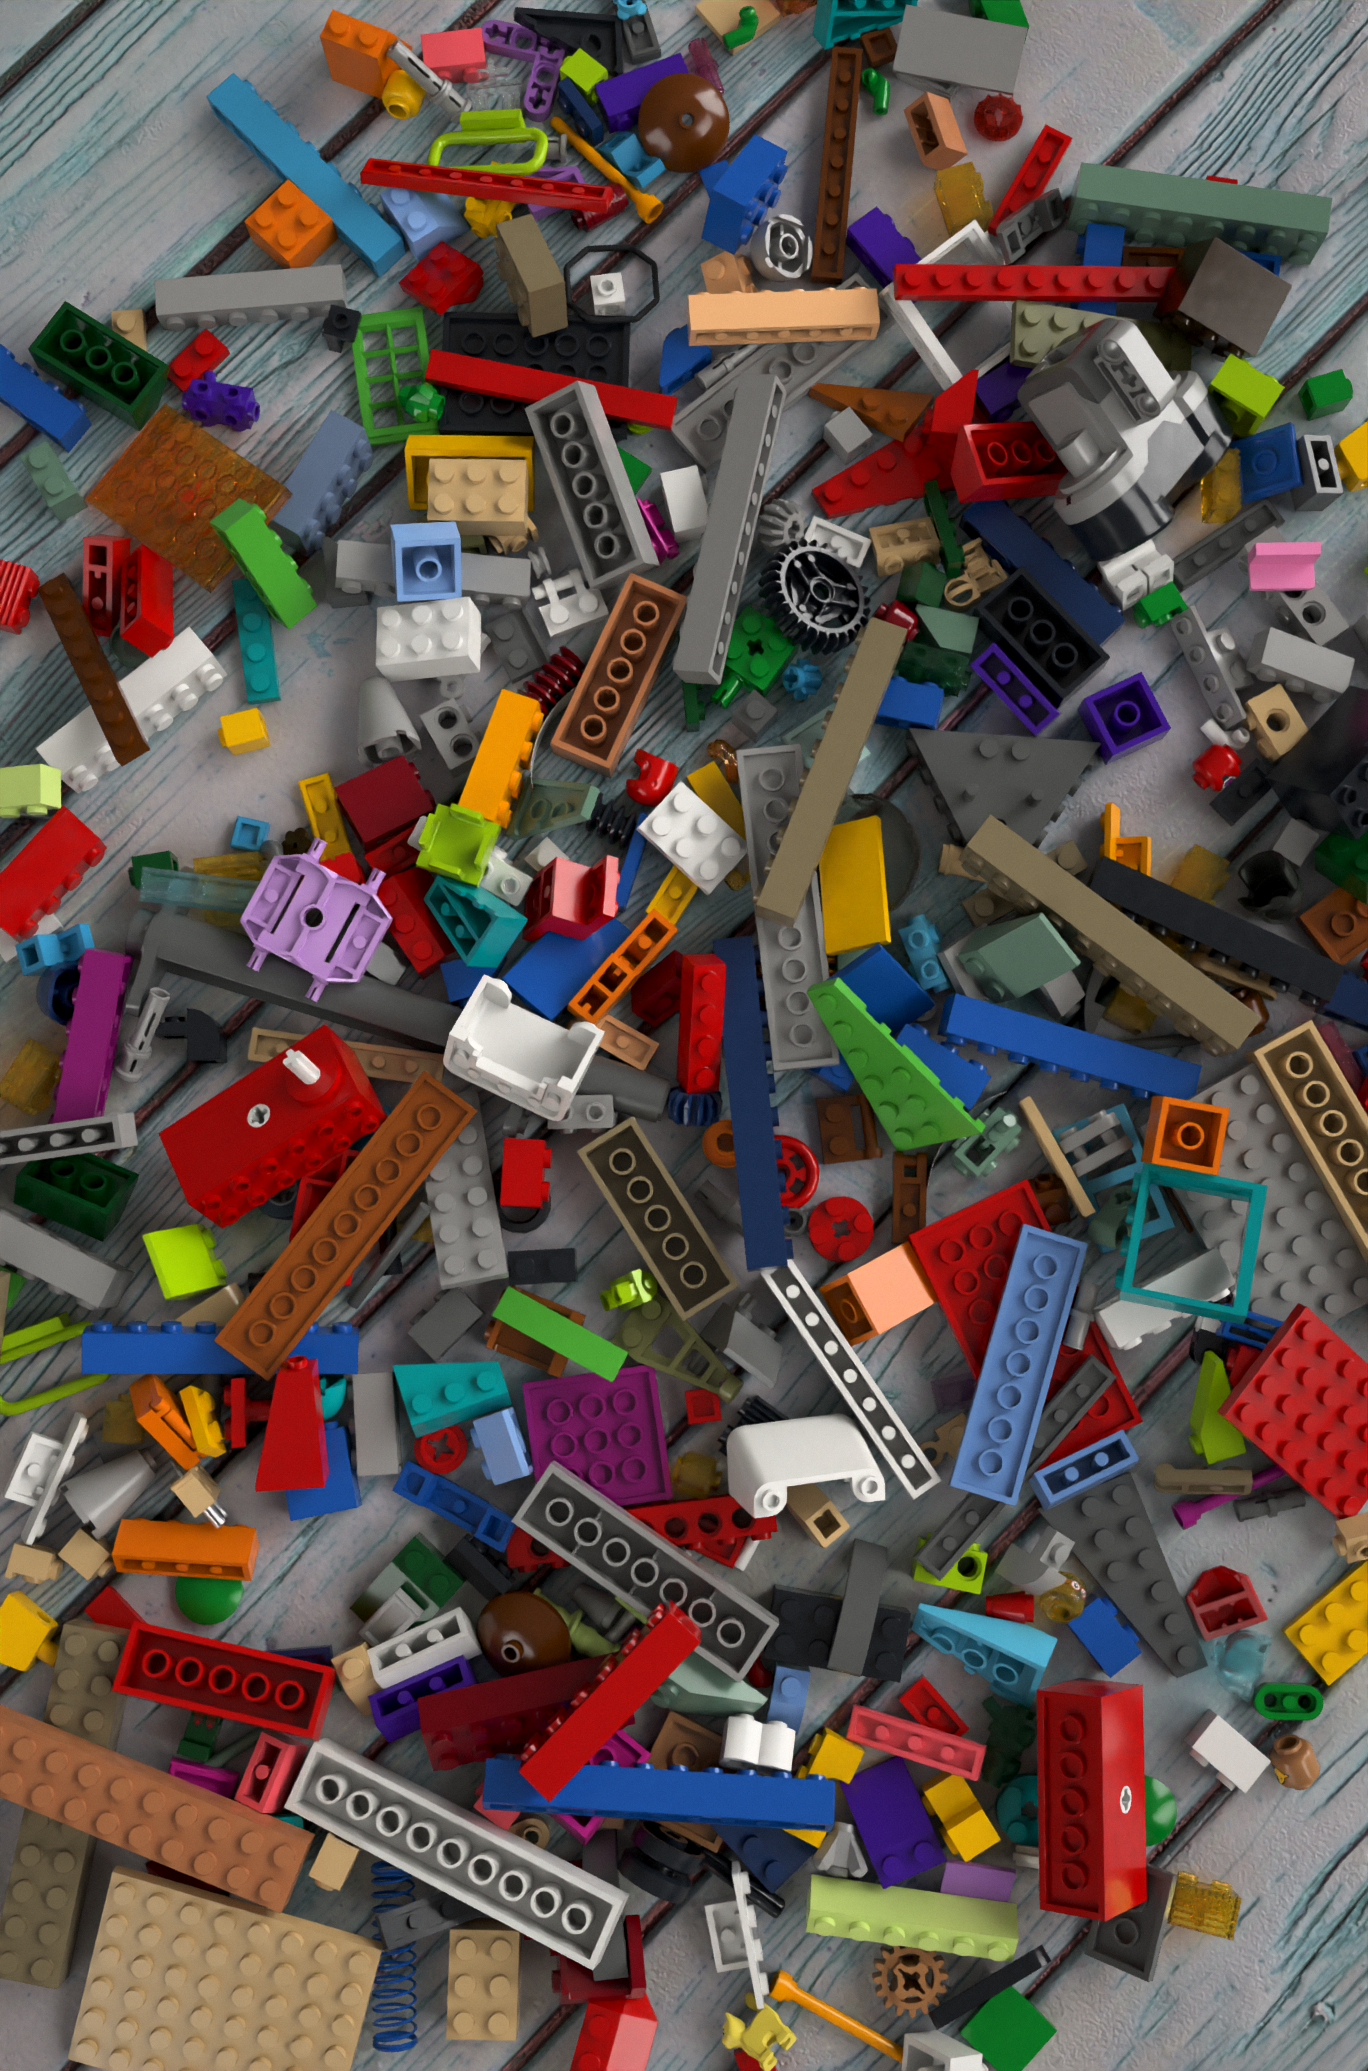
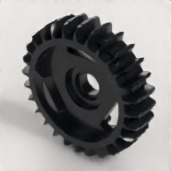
[758,539,871,656]

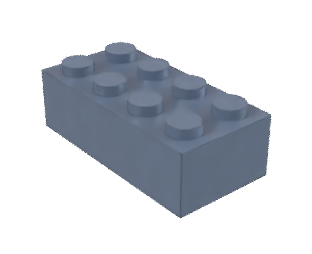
[266,410,374,558]

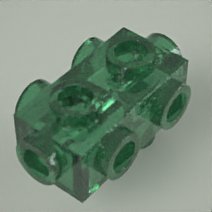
[895,632,972,697]
[981,1696,1037,1789]

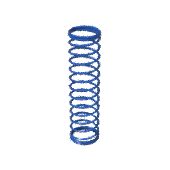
[371,1860,418,2052]

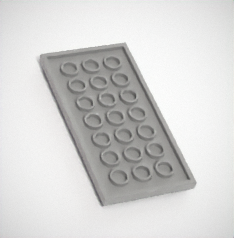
[1137,1062,1368,1344]

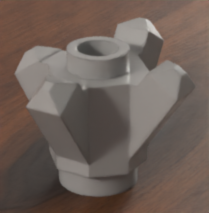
[812,1822,868,1880]

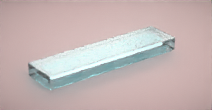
[139,867,260,914]

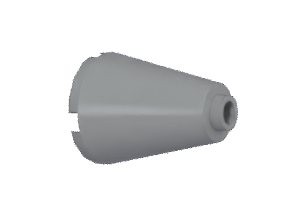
[357,676,422,768]
[59,1449,159,1540]

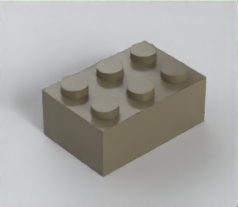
[493,214,568,338]

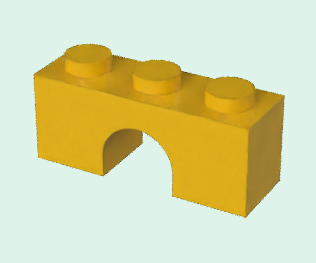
[782,1727,864,1848]

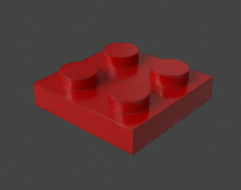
[399,241,484,316]

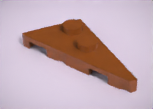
[809,383,934,442]

